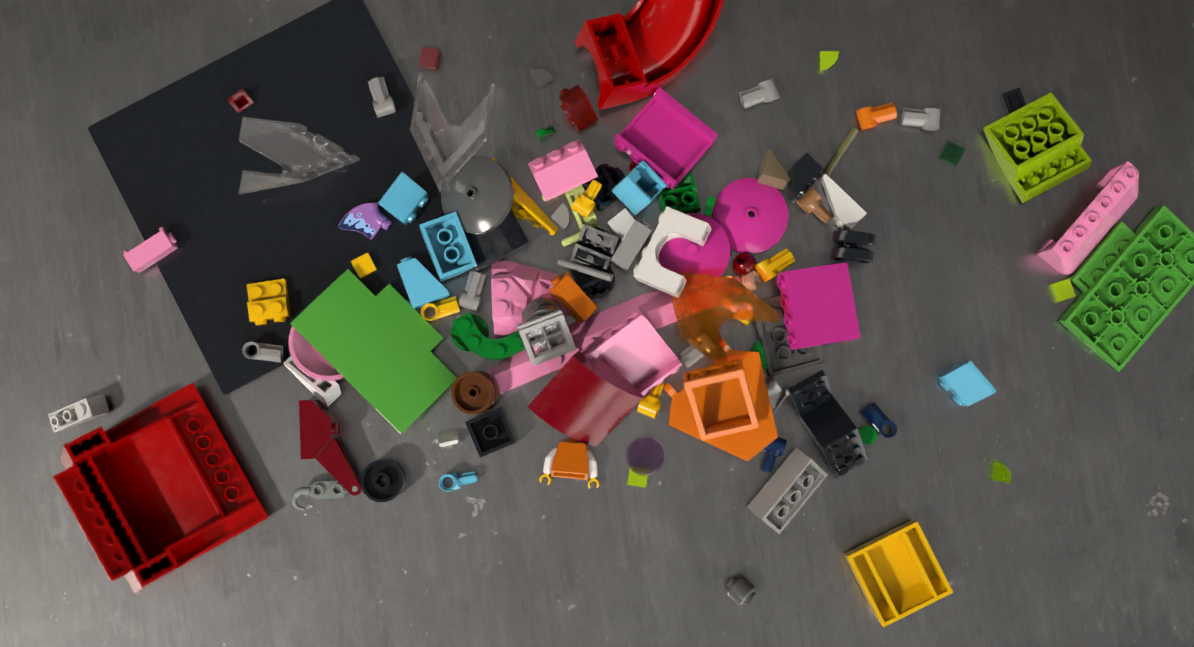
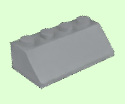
[747,448,828,534]

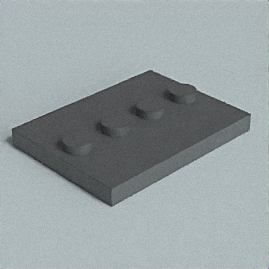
[751,294,825,377]

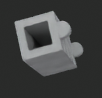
[611,220,652,271]

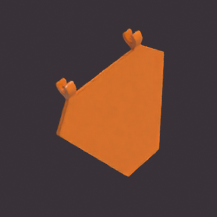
[663,339,778,462]

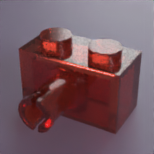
[559,85,598,132]

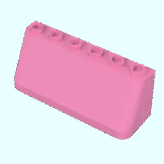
[1037,161,1139,275]

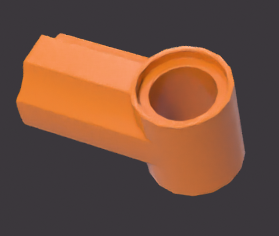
[856,102,897,130]

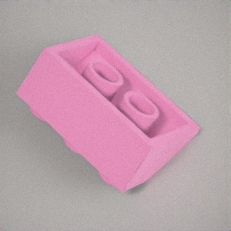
[527,139,598,201]

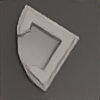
[551,203,570,230]

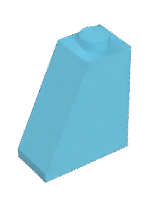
[397,257,451,309]

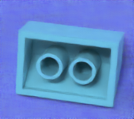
[419,211,477,282]

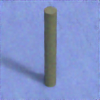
[821,127,858,176]

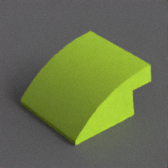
[984,93,1092,203]

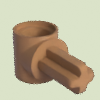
[796,188,832,223]

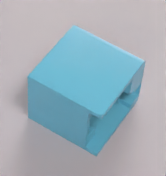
[612,161,667,215]

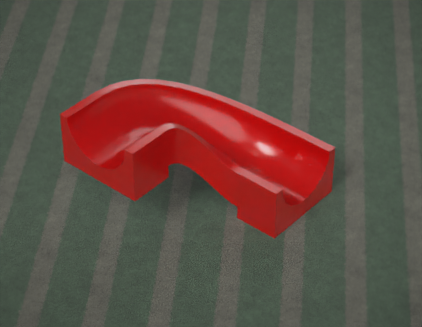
[574,0,724,110]

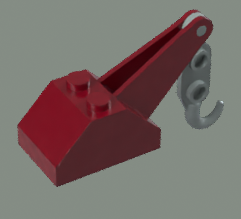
[291,400,363,510]

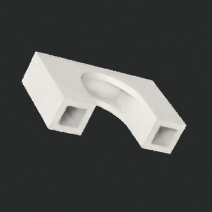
[633,207,711,298]

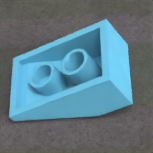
[378,172,429,225]
[938,361,996,406]

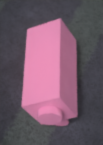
[123,226,178,273]

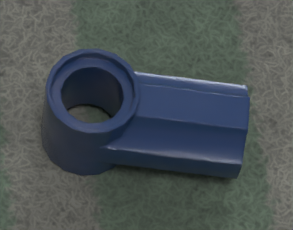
[861,402,897,438]

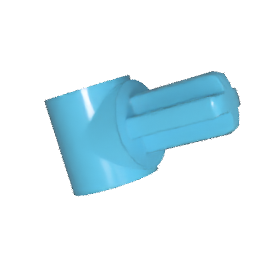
[439,471,477,492]

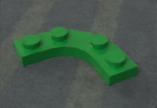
[452,312,526,359]

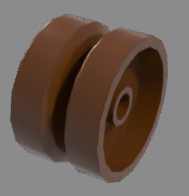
[451,371,500,414]

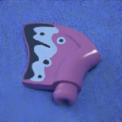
[339,203,391,240]

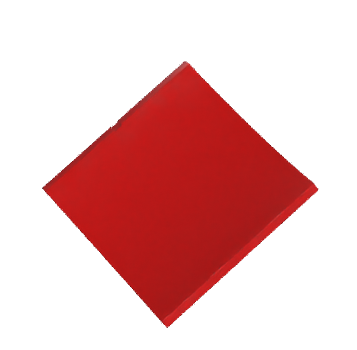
[53,383,268,594]

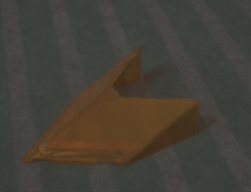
[670,272,780,365]

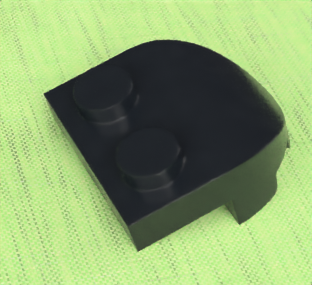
[583,164,625,211]
[570,265,615,299]

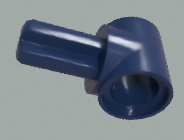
[761,437,787,473]

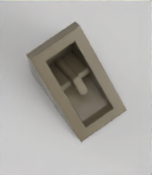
[757,149,791,190]

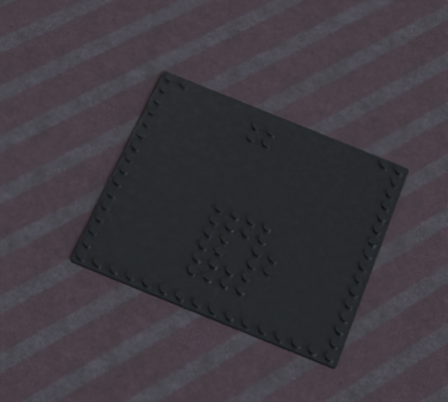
[88,0,467,394]

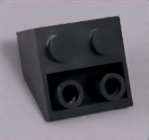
[788,153,823,201]

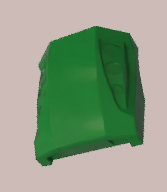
[658,171,701,214]

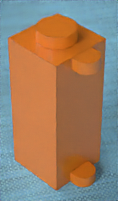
[548,271,598,322]

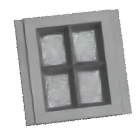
[517,309,577,366]

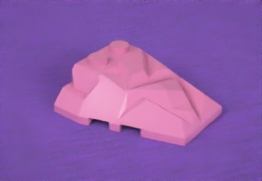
[491,261,570,338]

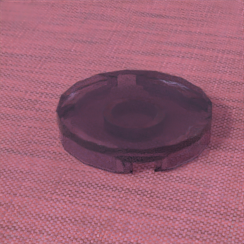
[626,437,664,476]

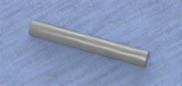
[558,258,613,282]

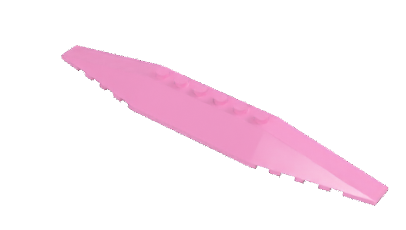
[474,276,746,395]

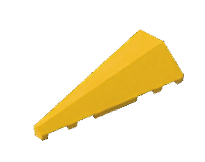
[491,158,558,236]

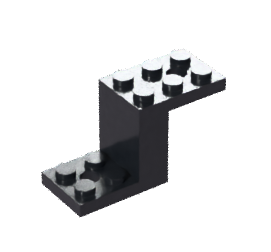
[788,370,868,479]

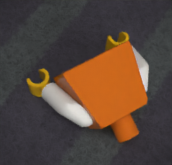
[539,436,599,489]

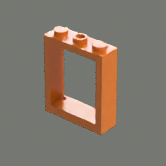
[683,359,759,441]

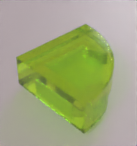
[990,460,1011,484]

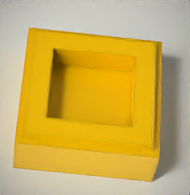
[351,252,377,279]

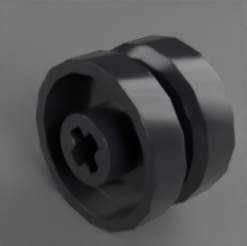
[830,230,876,264]
[361,459,407,502]

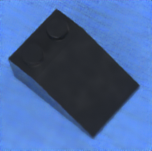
[465,209,529,272]

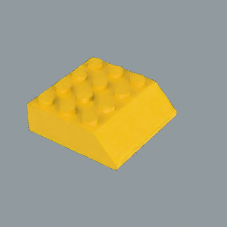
[844,520,953,628]

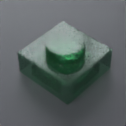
[938,141,965,167]

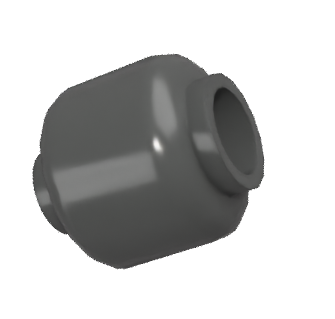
[727,576,756,605]

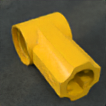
[755,248,796,283]
[421,296,460,322]

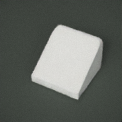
[439,429,461,447]

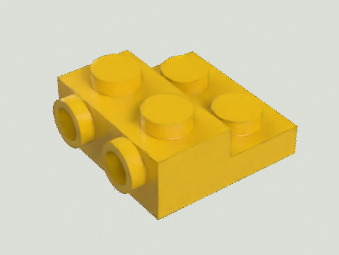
[247,279,291,325]

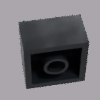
[465,407,517,458]

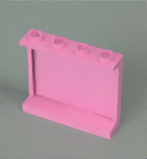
[580,308,682,396]

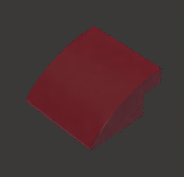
[527,351,644,447]

